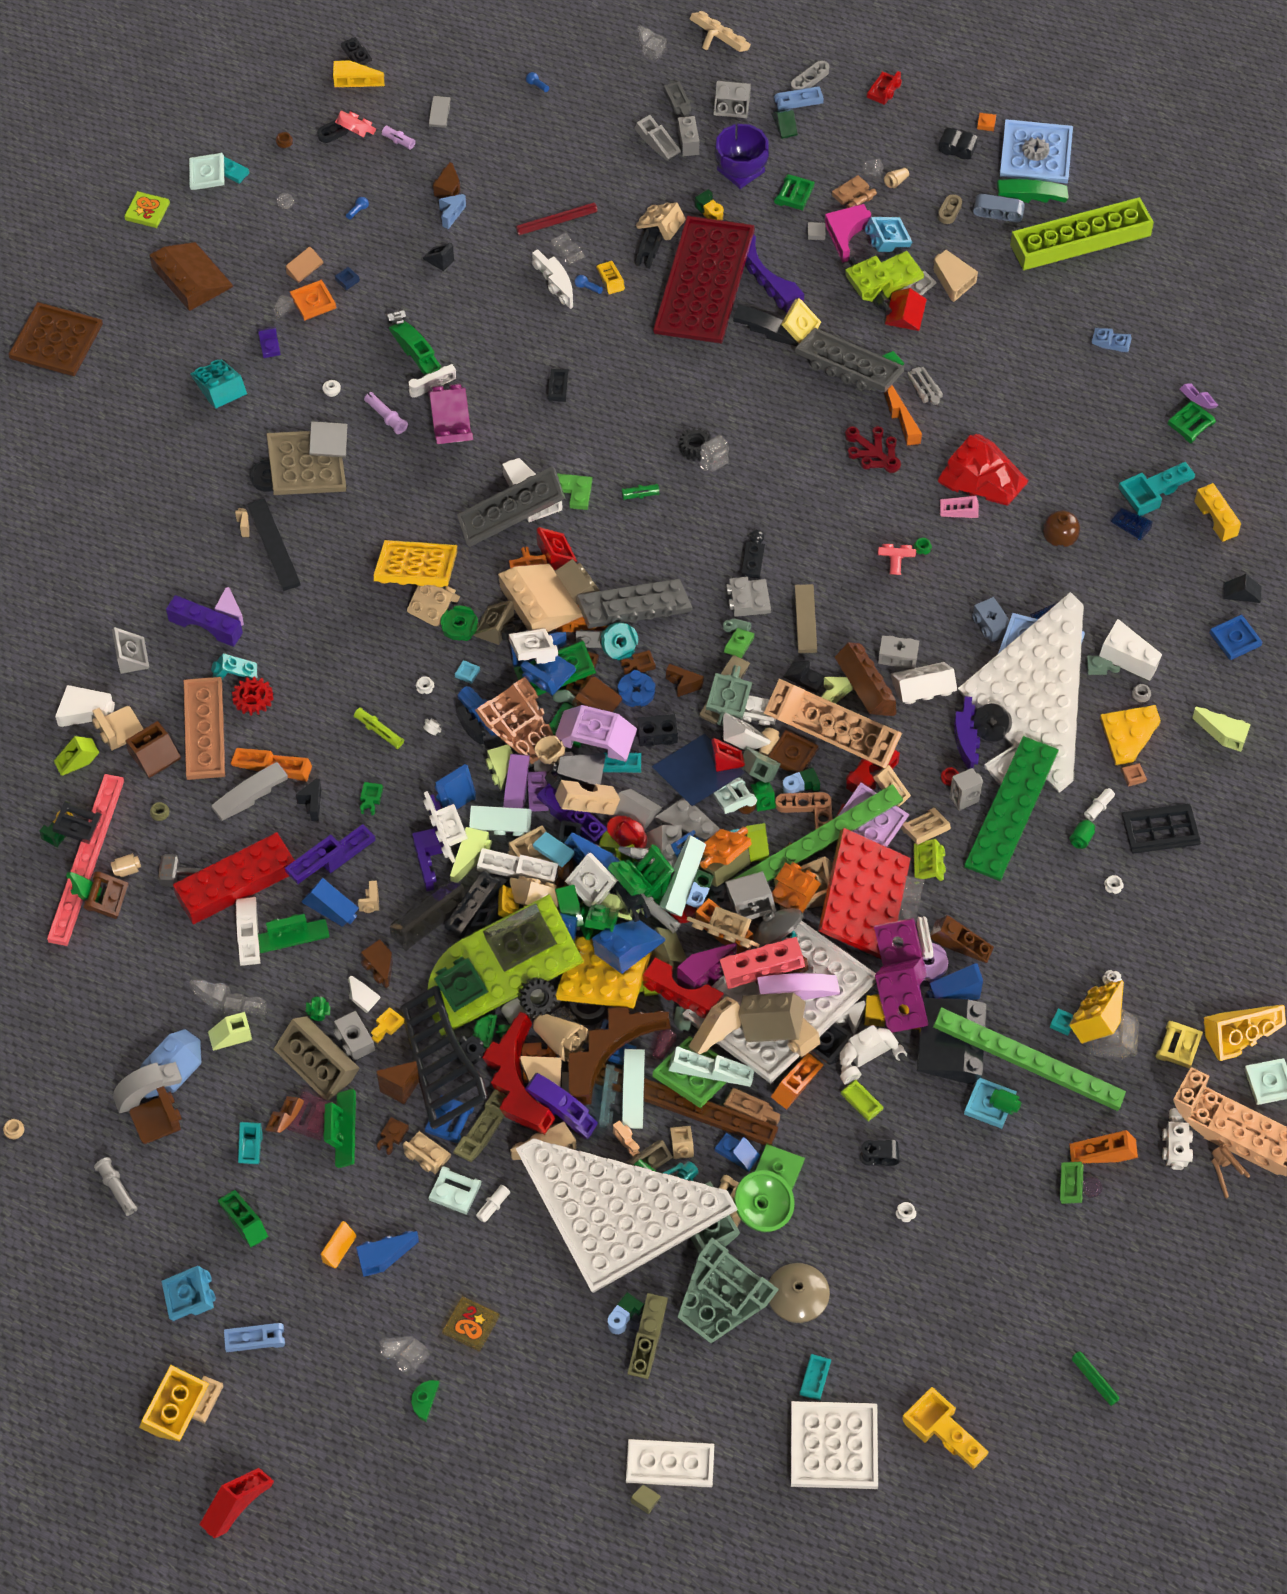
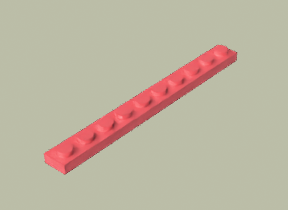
[47,774,124,946]

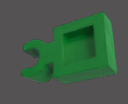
[360,782,384,816]

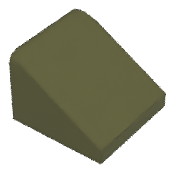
[631,1485,661,1514]

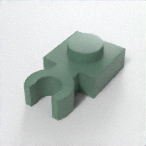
[1087,656,1120,675]

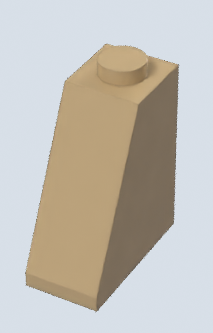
[933,250,978,302]
[521,1056,561,1103]

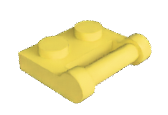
[1156,1021,1203,1069]

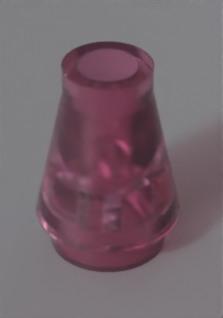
[652,1029,677,1060]

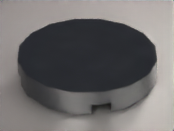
[250,460,273,492]

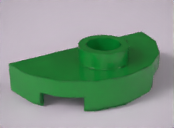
[473,1014,497,1050]
[411,1380,440,1422]

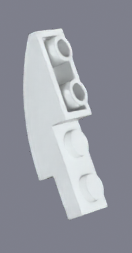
[532,249,573,309]
[236,897,260,966]

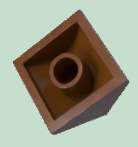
[376,1061,419,1104]

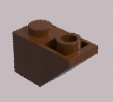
[432,162,460,199]
[361,939,393,988]

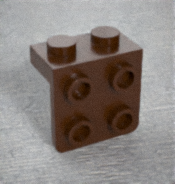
[571,677,622,712]
[129,1086,182,1144]

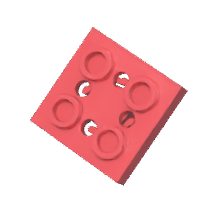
[877,544,916,575]

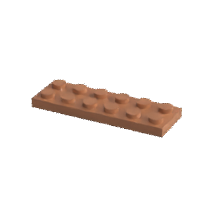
[184,677,225,780]

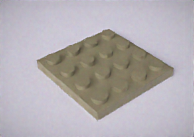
[266,431,346,495]

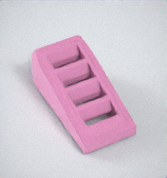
[940,496,979,518]

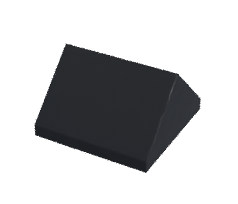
[810,1023,854,1065]

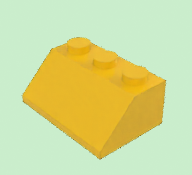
[139,1365,209,1442]

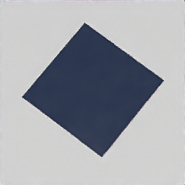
[652,734,745,806]

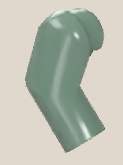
[723,619,751,633]

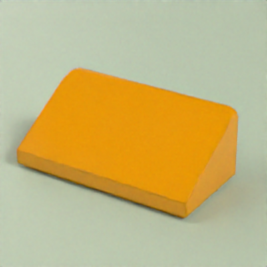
[321,1221,357,1268]

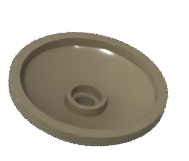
[769,1263,830,1323]

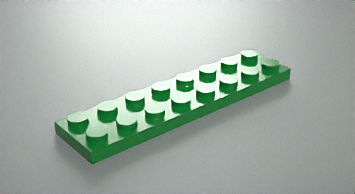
[965,736,1059,881]

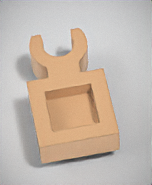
[613,1120,640,1157]

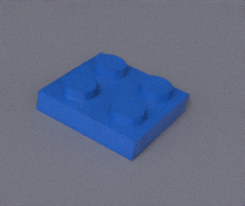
[1210,615,1262,660]

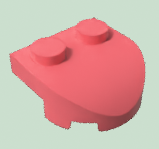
[335,111,376,137]

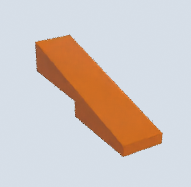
[884,385,922,446]
[231,748,312,782]

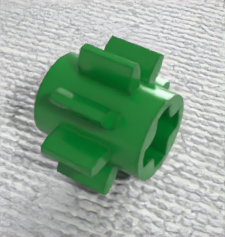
[305,997,330,1021]

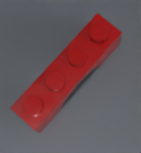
[643,957,724,1018]

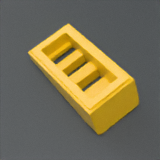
[596,261,625,294]

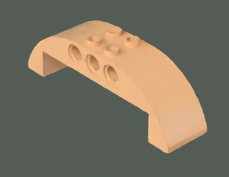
[764,679,902,768]

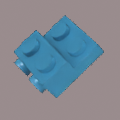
[865,217,913,252]
[162,1266,216,1321]

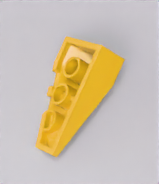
[1204,1005,1286,1061]

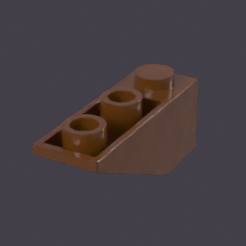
[930,915,994,963]

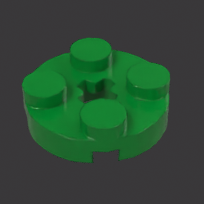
[441,606,478,641]

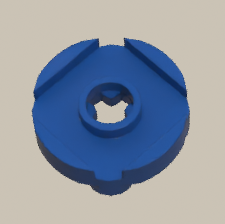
[618,670,655,707]

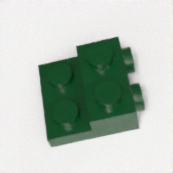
[434,956,489,1012]

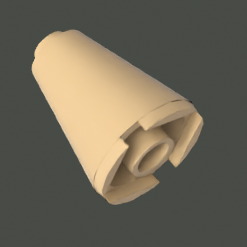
[533,1014,589,1062]

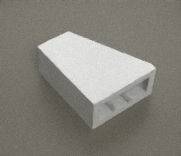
[55,685,115,727]

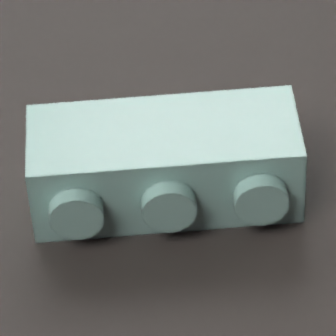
[470,806,532,836]

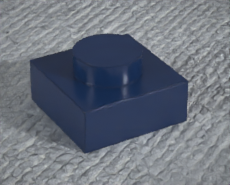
[335,267,360,290]

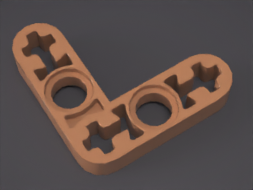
[775,792,833,830]

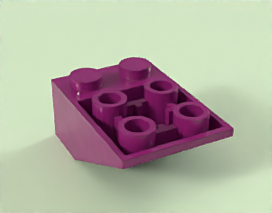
[677,943,737,989]

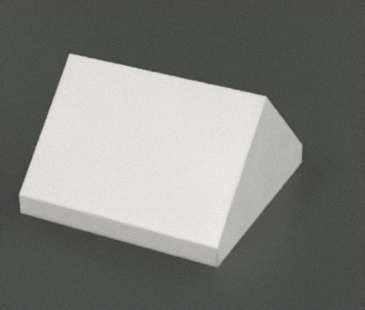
[723,712,771,750]

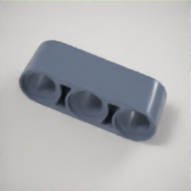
[973,194,1025,222]

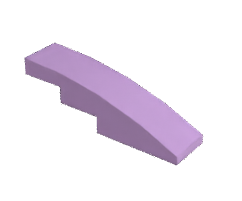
[757,973,840,1000]

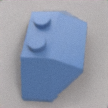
[140,1029,202,1099]

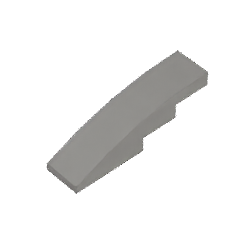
[211,762,288,821]

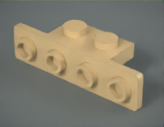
[687,906,760,949]

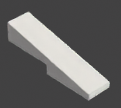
[477,848,558,883]

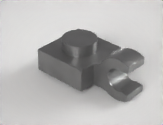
[385,310,406,325]

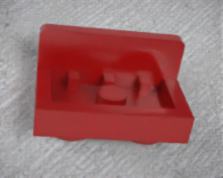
[867,71,902,105]

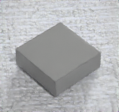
[808,222,825,240]

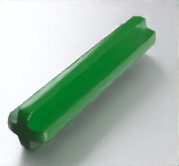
[1072,1351,1119,1406]

